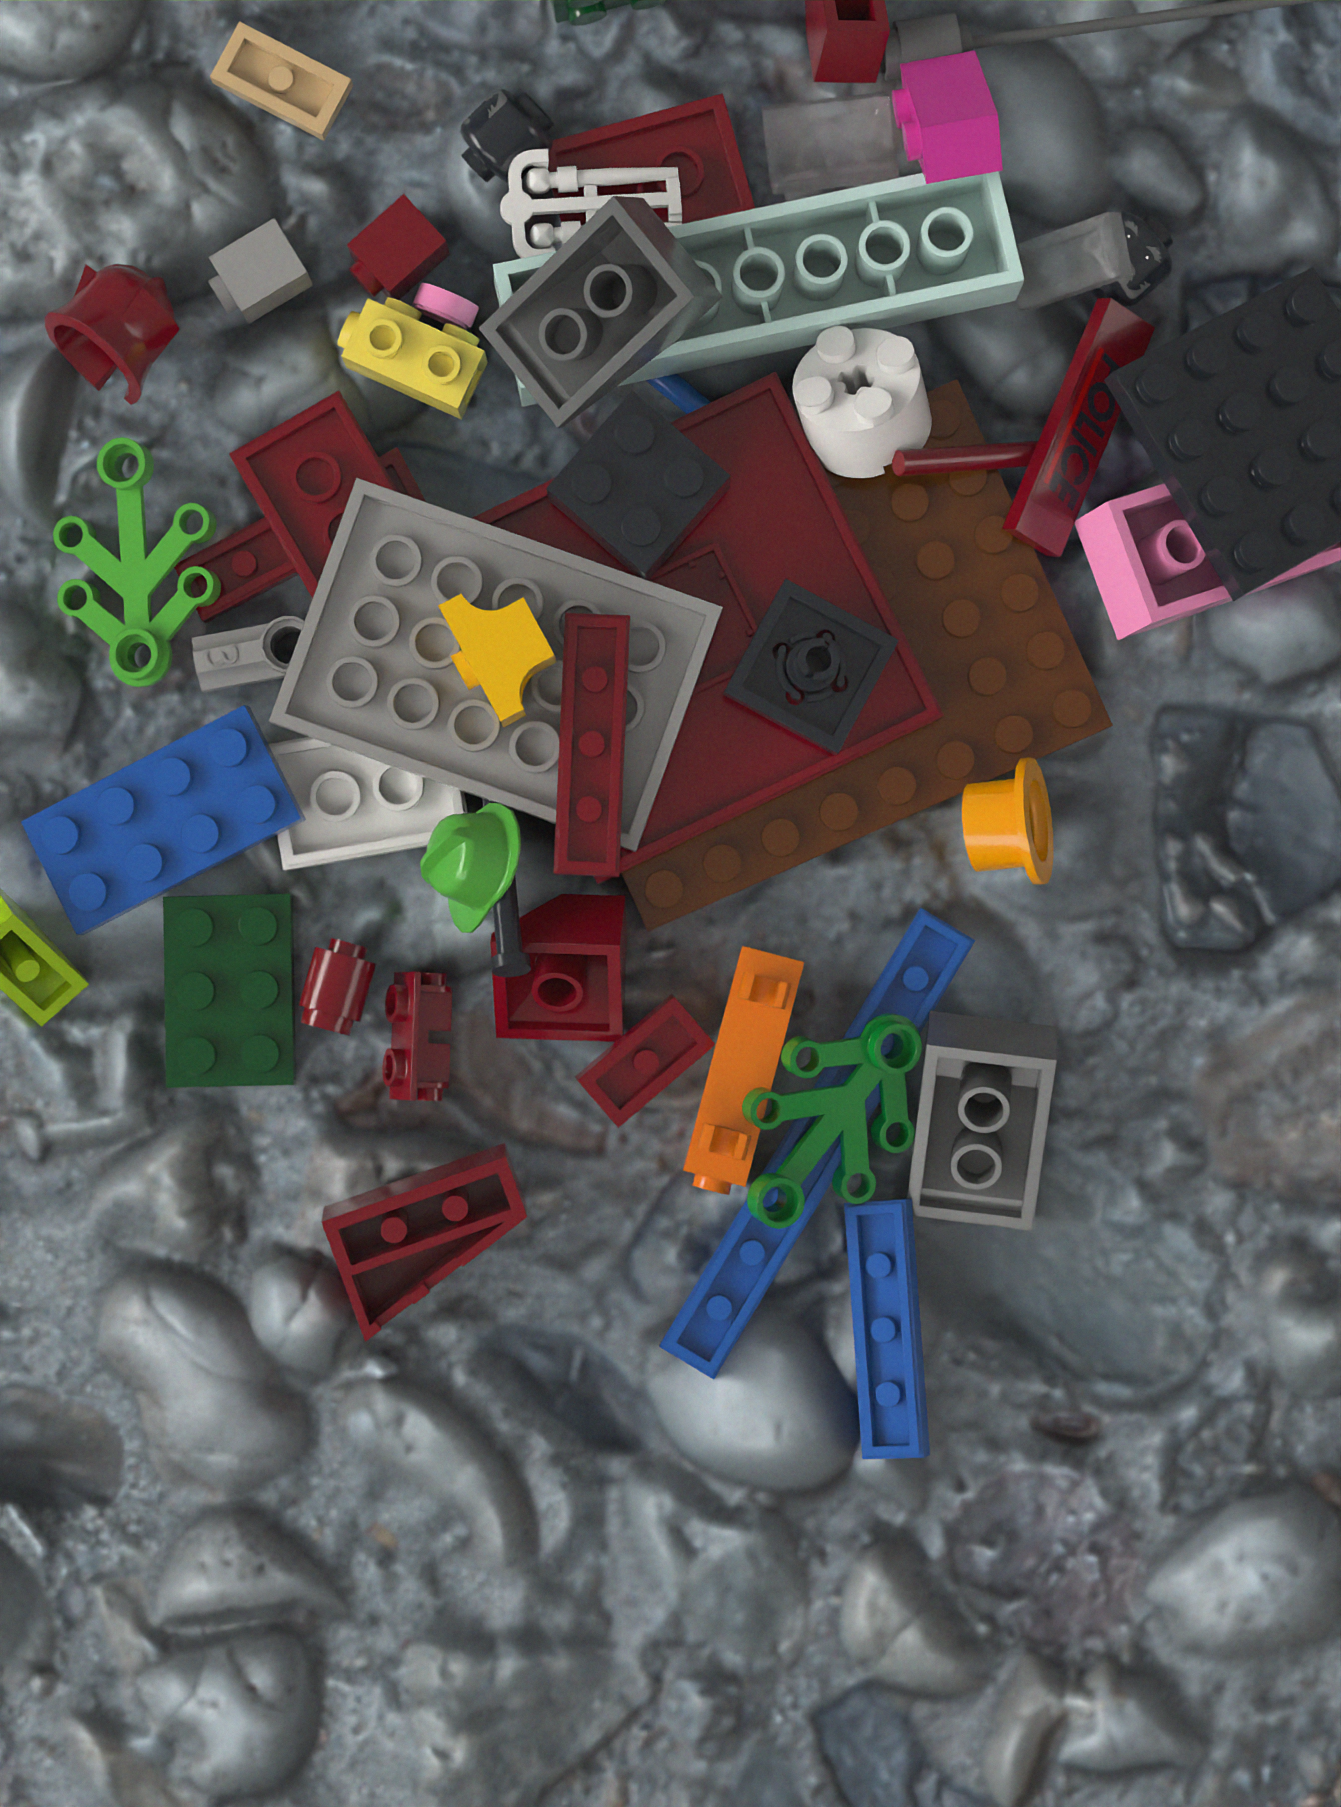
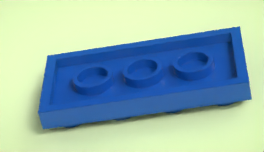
[21,705,306,935]

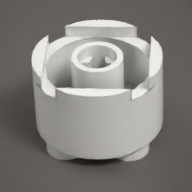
[792,326,932,478]

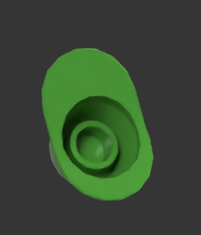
[420,803,521,933]

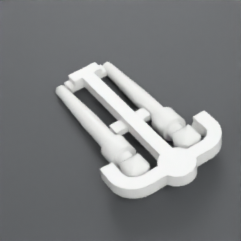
[500,149,682,258]

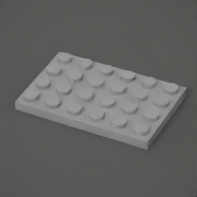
[269,478,723,852]

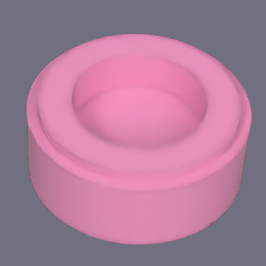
[412,283,479,331]

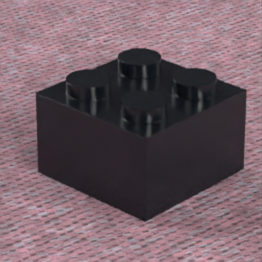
[546,391,731,581]

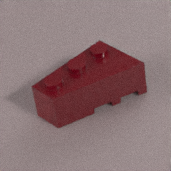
[321,1143,528,1342]

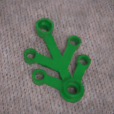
[742,1013,922,1229]

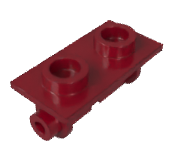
[382,972,453,1101]

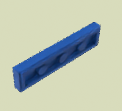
[844,1198,930,1460]

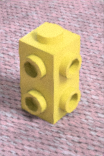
[337,297,488,420]

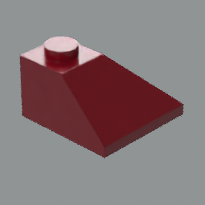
[490,894,627,1042]

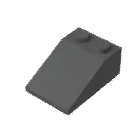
[479,196,723,428]
[907,1011,1057,1231]

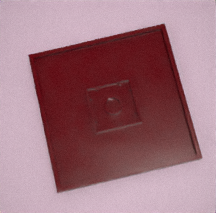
[472,372,944,884]

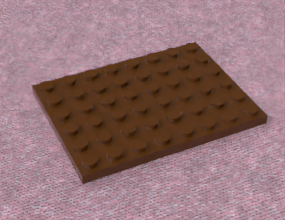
[622,379,1113,932]

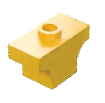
[438,594,557,727]

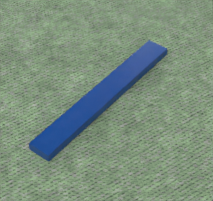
[659,908,976,1380]

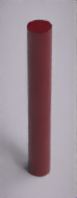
[892,440,1038,476]

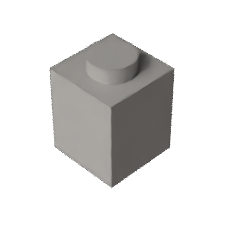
[208,218,313,324]

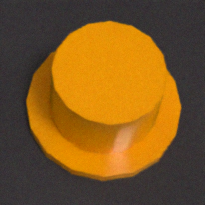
[962,758,1054,885]

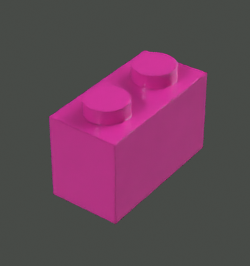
[892,51,1003,184]

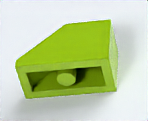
[0,888,89,1027]

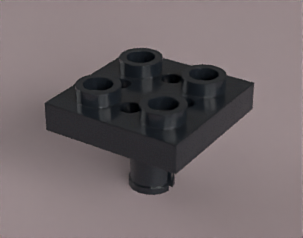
[723,578,899,756]

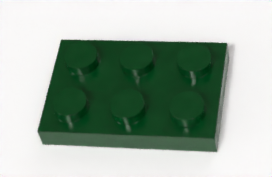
[163,894,296,1088]

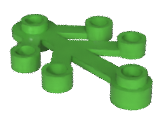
[53,437,221,687]

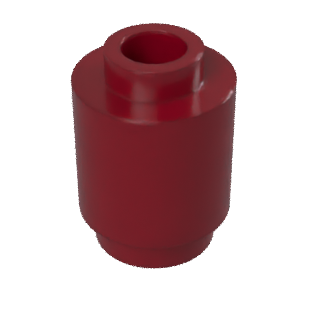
[299,938,377,1036]

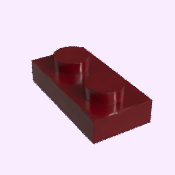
[575,994,715,1128]

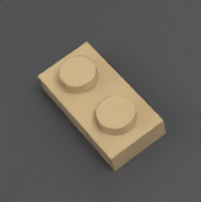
[210,21,353,141]

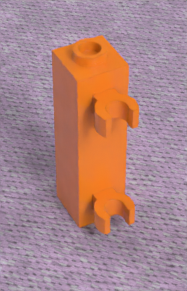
[683,946,804,1195]

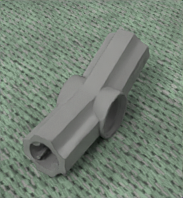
[192,616,305,693]

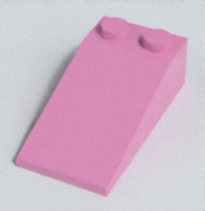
[1074,484,1341,640]

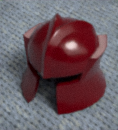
[45,264,180,405]

